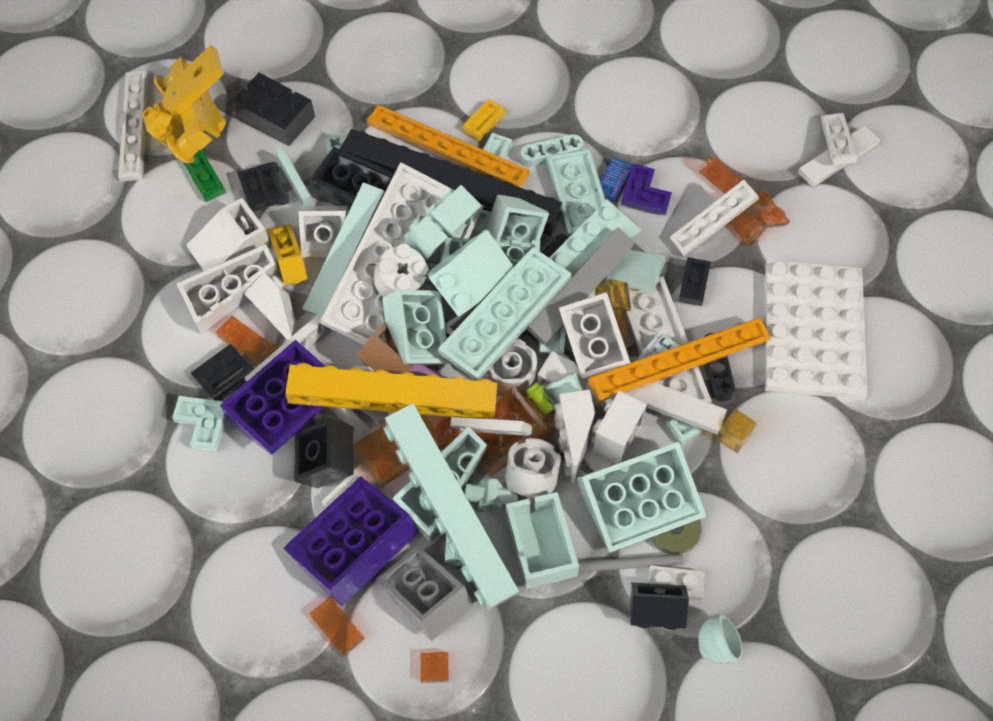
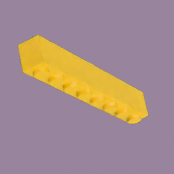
[286,363,497,419]

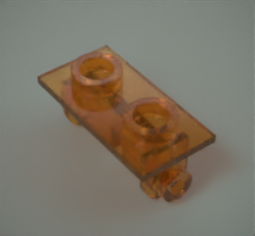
[699,156,744,194]

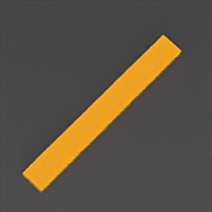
[367,105,530,188]
[587,317,771,403]

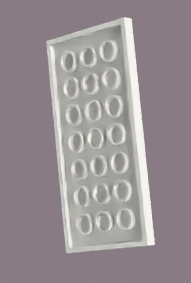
[320,163,484,345]

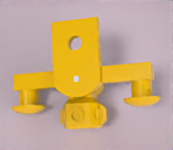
[142,45,226,164]

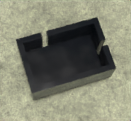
[232,73,315,146]

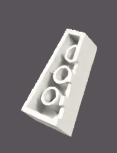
[176,244,279,334]

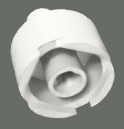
[374,244,428,297]
[487,339,537,396]
[505,438,561,498]

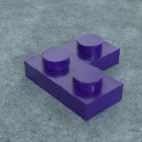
[621,164,672,216]

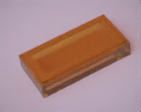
[309,597,365,657]

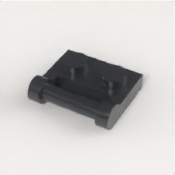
[237,162,290,212]
[191,344,254,401]

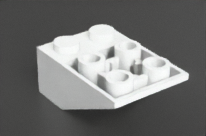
[186,198,271,271]
[554,390,595,485]

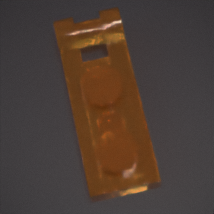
[216,316,278,366]

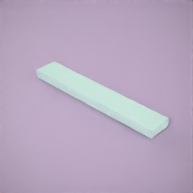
[302,183,385,317]

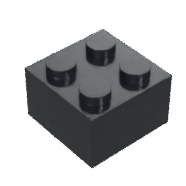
[294,418,354,489]

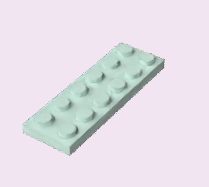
[438,247,572,381]

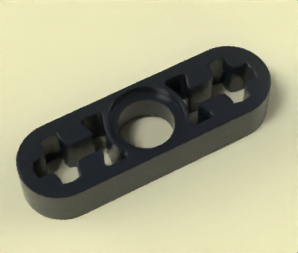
[704,333,735,402]

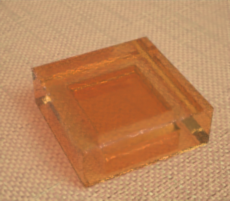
[420,652,449,683]

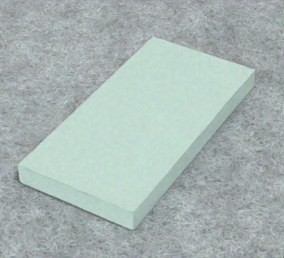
[546,149,606,237]

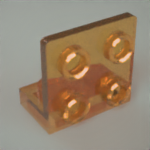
[729,190,790,245]

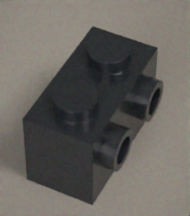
[629,582,689,630]

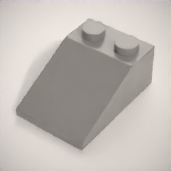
[377,546,474,641]

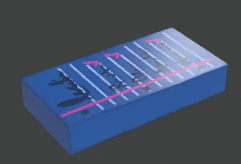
[595,157,633,202]

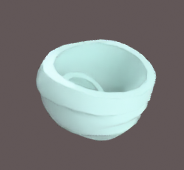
[698,614,742,664]

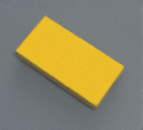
[462,99,506,141]

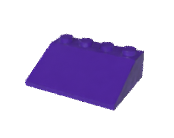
[220,339,325,455]
[283,476,419,607]

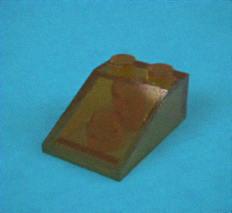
[475,386,555,476]

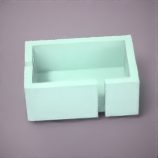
[404,185,482,264]
[506,492,579,589]

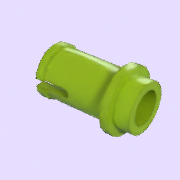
[526,382,556,416]

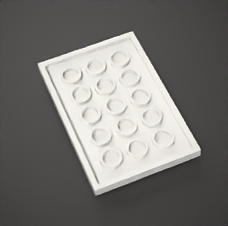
[765,260,868,400]

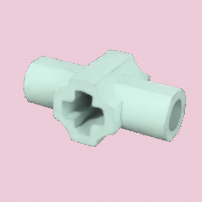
[464,479,518,512]

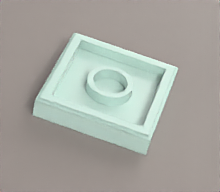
[606,250,666,292]

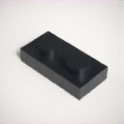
[678,257,711,306]

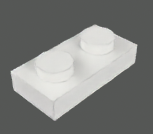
[648,565,704,601]

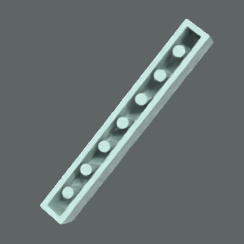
[383,403,519,611]

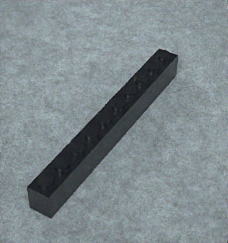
[340,128,563,236]

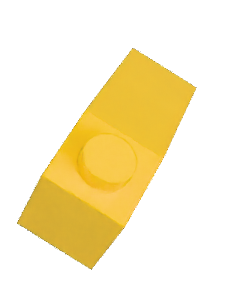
[268,224,308,285]

